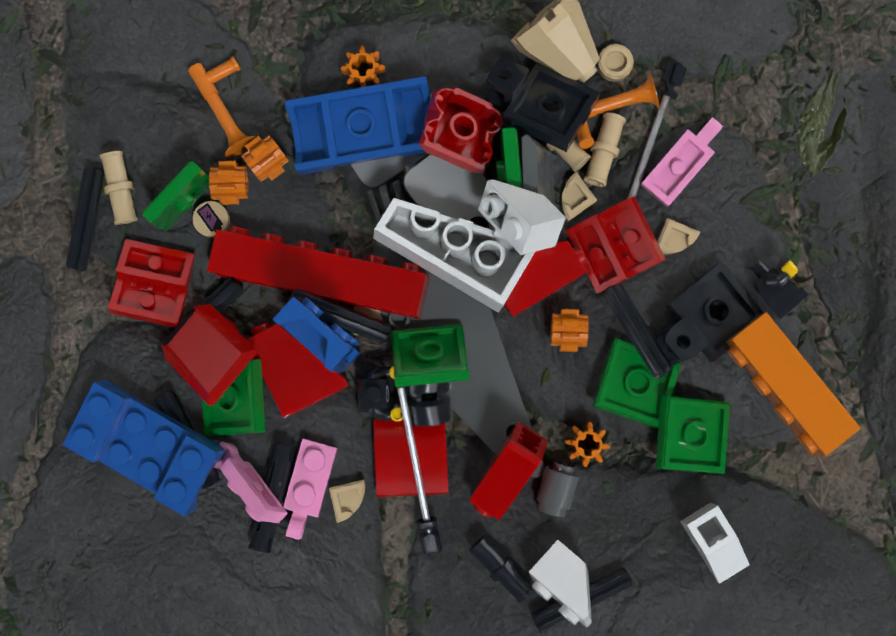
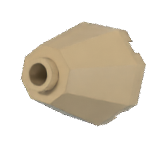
[510,0,600,83]

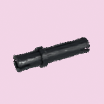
[248,442,296,553]

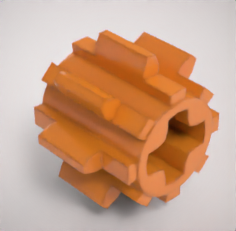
[341,46,386,88]
[241,135,289,182]
[209,161,249,205]
[550,309,588,352]
[564,422,610,467]

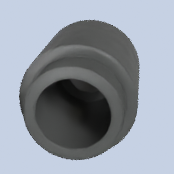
[536,461,580,517]

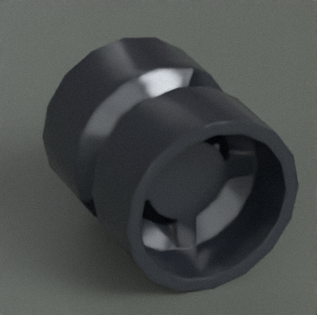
[404,382,451,426]

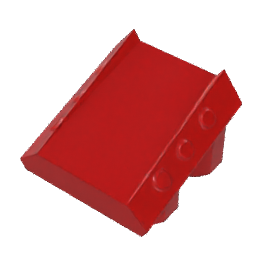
[419,87,503,174]
[162,304,257,405]

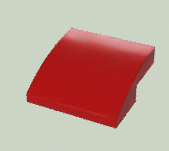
[566,196,666,294]
[108,239,195,328]
[374,420,449,498]

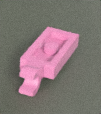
[640,117,723,207]
[283,439,338,540]
[214,441,288,523]

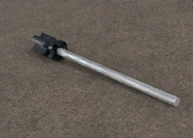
[628,61,687,198]
[397,387,442,555]

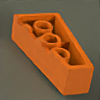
[726,312,861,456]

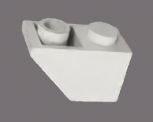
[478,180,566,255]
[680,503,750,584]
[529,540,592,628]

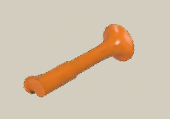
[188,56,256,158]
[577,73,660,149]

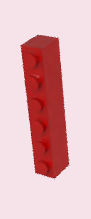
[207,226,430,320]

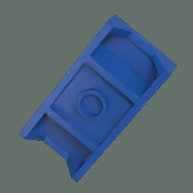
[285,76,431,175]
[273,296,361,375]
[62,380,226,516]

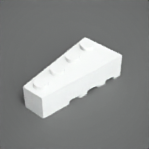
[373,198,535,313]

